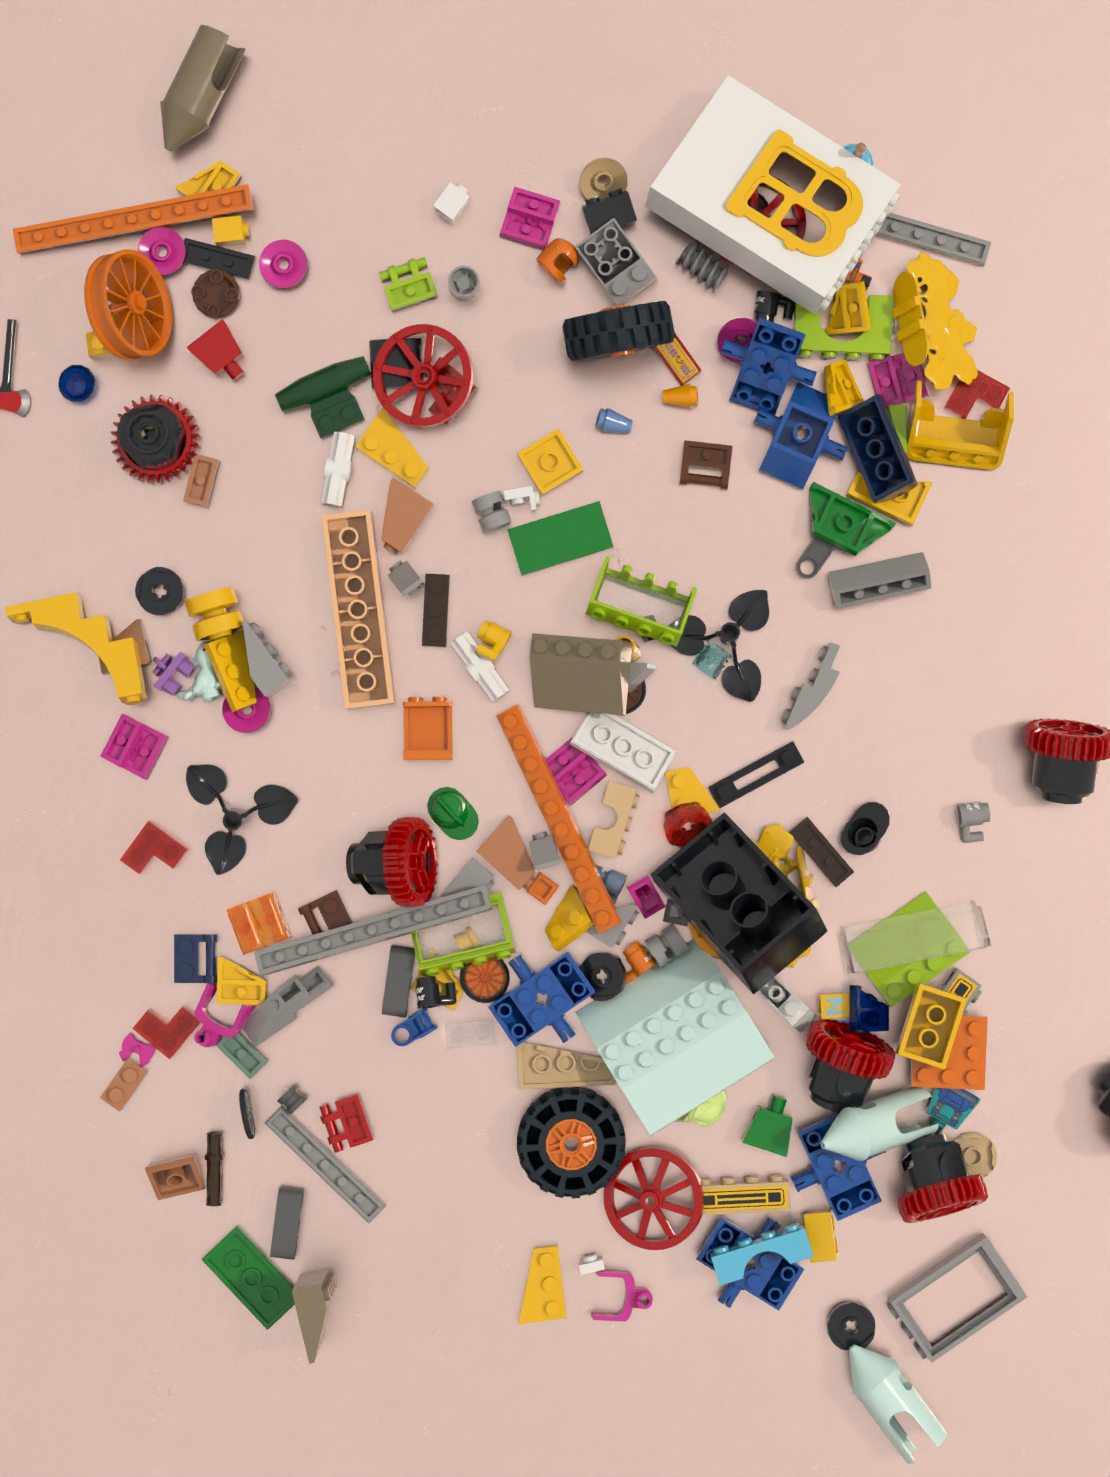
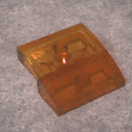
[226,892,292,955]

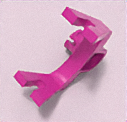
[194,983,255,1047]
[591,1269,653,1322]

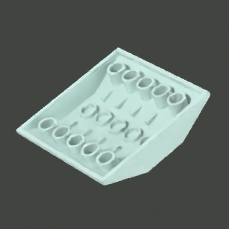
[576,939,775,1136]

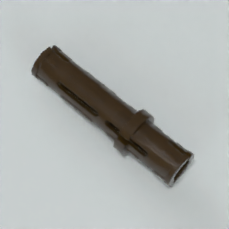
[205,1132,224,1206]

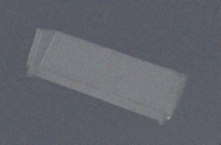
[836,900,991,975]

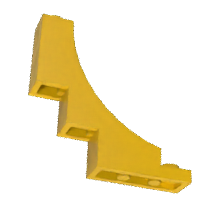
[5,592,147,705]

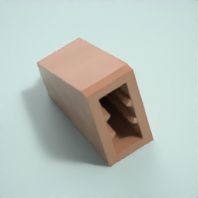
[381,477,434,554]
[477,815,536,890]

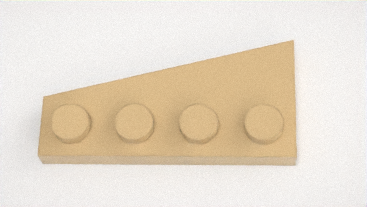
[517,1042,616,1090]

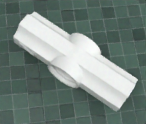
[321,432,355,507]
[451,632,509,702]

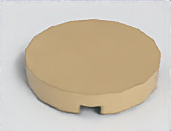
[954,1132,997,1179]

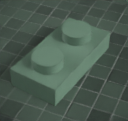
[216,1033,268,1079]

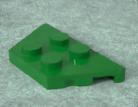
[809,482,896,556]

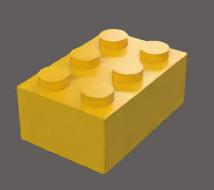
[895,982,967,1069]

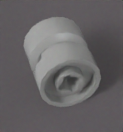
[448,266,480,302]
[471,491,512,533]
[645,923,690,967]

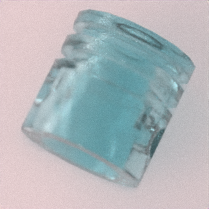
[692,640,732,680]

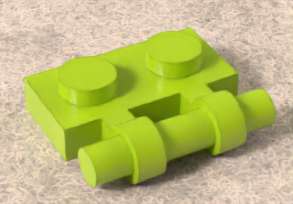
[379,257,437,311]

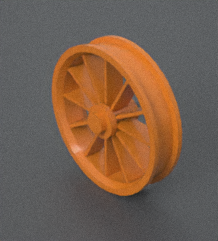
[84,249,172,360]

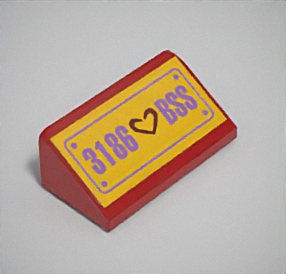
[654,333,702,386]

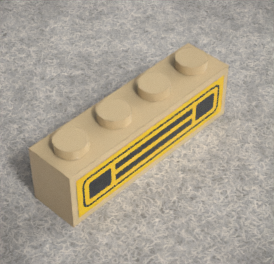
[691,1175,791,1215]

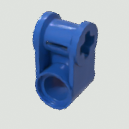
[391,1008,438,1046]

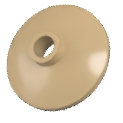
[580,157,627,199]

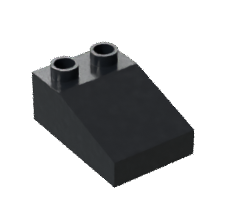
[650,812,828,995]

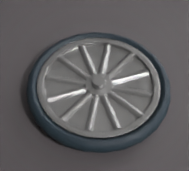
[239,1089,255,1139]

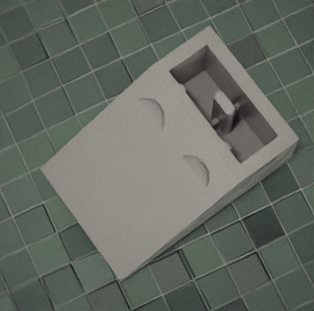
[575,218,657,306]
[242,620,293,698]

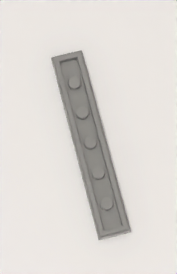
[876,213,991,266]
[265,1105,386,1223]

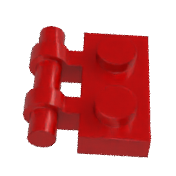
[319,1094,374,1153]

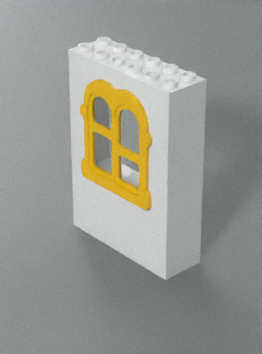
[645,75,901,316]

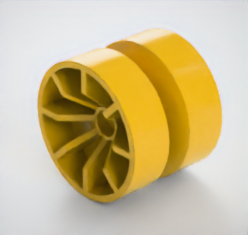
[184,587,243,641]

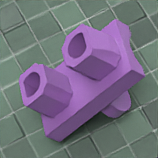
[152,652,195,696]

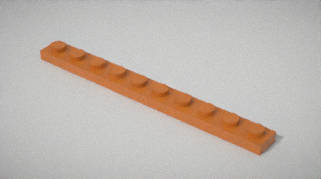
[13,184,254,254]
[496,705,622,934]

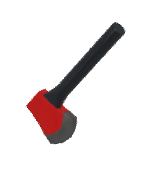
[0,319,31,417]

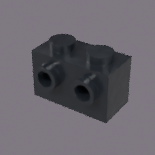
[582,188,637,234]

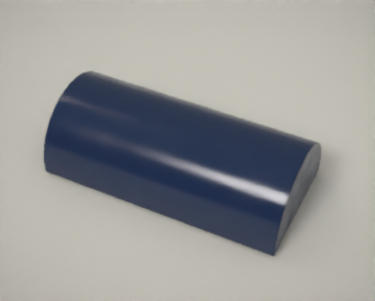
[838,394,918,503]

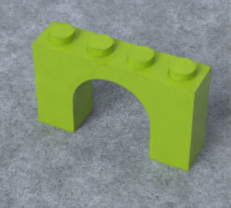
[793,295,894,361]

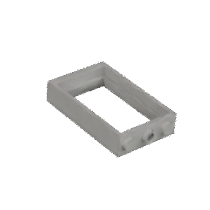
[888,1233,1027,1363]

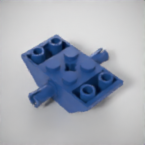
[720,318,817,415]
[754,382,848,490]
[488,952,595,1047]
[791,1113,886,1221]
[696,1217,804,1311]

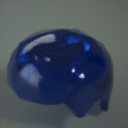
[58,365,95,403]

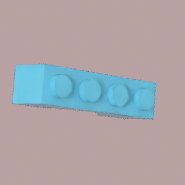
[710,1223,814,1286]

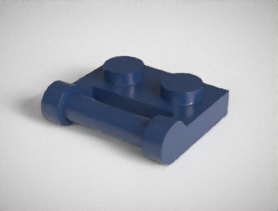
[174,934,218,983]

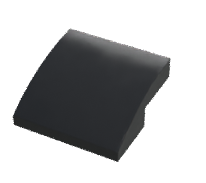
[369,338,422,389]

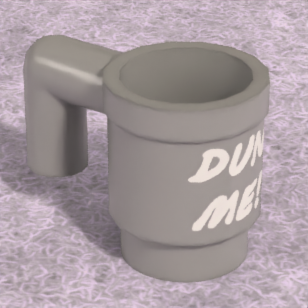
[957,802,990,843]

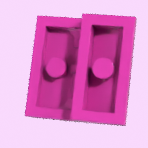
[499,187,560,250]
[868,353,930,407]
[100,714,168,780]
[546,736,607,806]

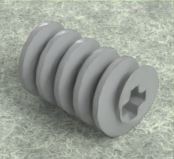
[675,241,729,293]

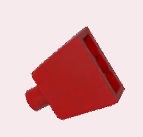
[187,319,244,381]

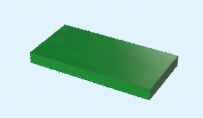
[507,501,614,576]
[201,1225,295,1330]

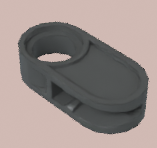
[795,537,833,579]

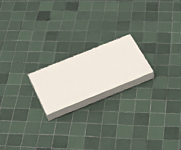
[569,712,677,793]

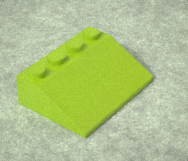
[847,891,970,1007]

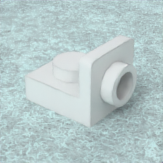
[504,486,540,512]

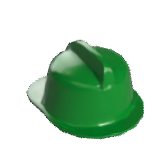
[427,787,479,840]

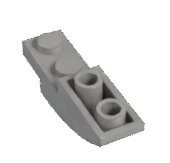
[781,642,840,730]
[243,966,333,1047]

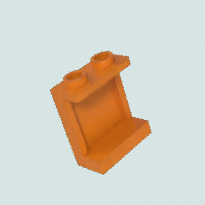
[403,697,453,760]

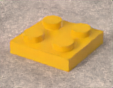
[517,428,583,495]

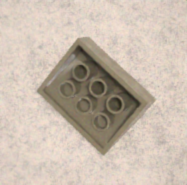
[530,633,633,716]
[292,1268,337,1364]

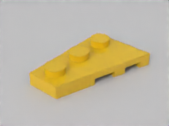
[355,407,429,488]
[846,472,933,526]
[204,630,256,712]
[518,1245,566,1324]

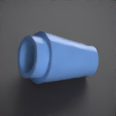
[595,408,633,434]

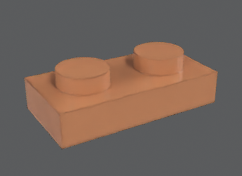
[183,454,219,507]
[100,1058,148,1112]

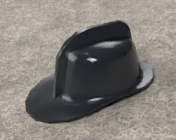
[841,802,890,855]

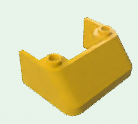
[906,380,1014,470]

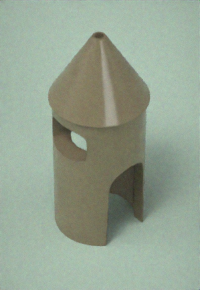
[160,25,246,151]

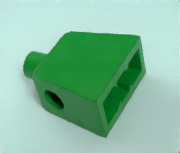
[741,1095,793,1157]

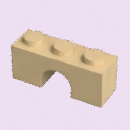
[588,781,640,859]

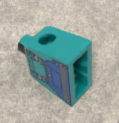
[924,1088,981,1135]

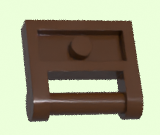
[679,440,733,489]
[298,890,353,935]

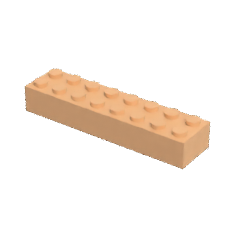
[322,510,395,709]

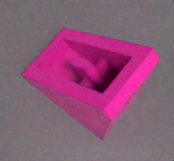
[626,875,666,919]

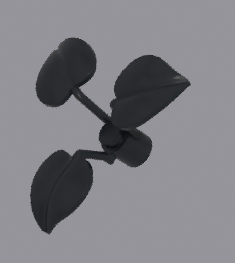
[669,590,769,702]
[186,764,298,875]

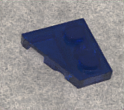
[849,985,889,1033]

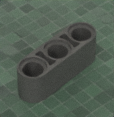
[382,945,415,1018]
[270,1187,304,1260]

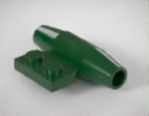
[275,356,371,438]

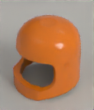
[536,238,579,285]

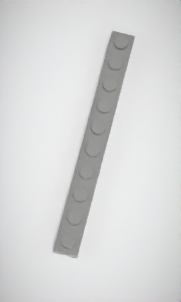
[254,885,493,976]

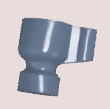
[595,864,627,905]

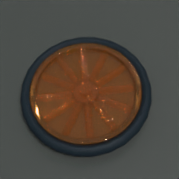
[460,957,510,1003]

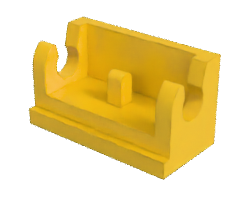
[804,1208,839,1263]

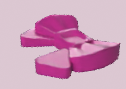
[119,1033,156,1067]

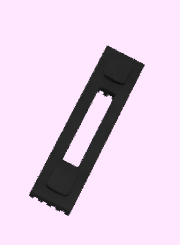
[708,741,805,808]

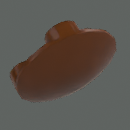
[191,269,240,318]

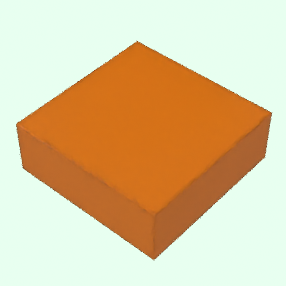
[526,872,559,905]

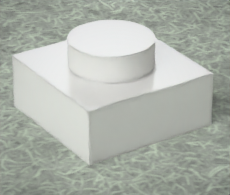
[579,1254,605,1275]

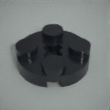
[135,567,185,616]
[579,952,626,1001]
[826,1301,875,1350]

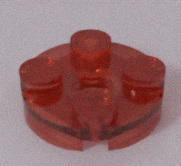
[663,802,712,848]

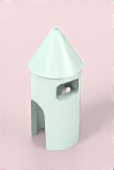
[820,1087,939,1161]
[849,1344,947,1464]

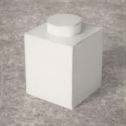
[433,182,470,224]

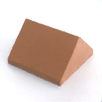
[145,1152,205,1200]

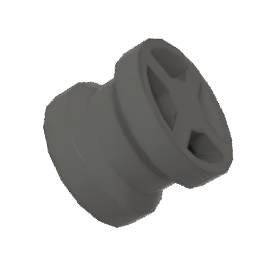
[277,1084,308,1115]

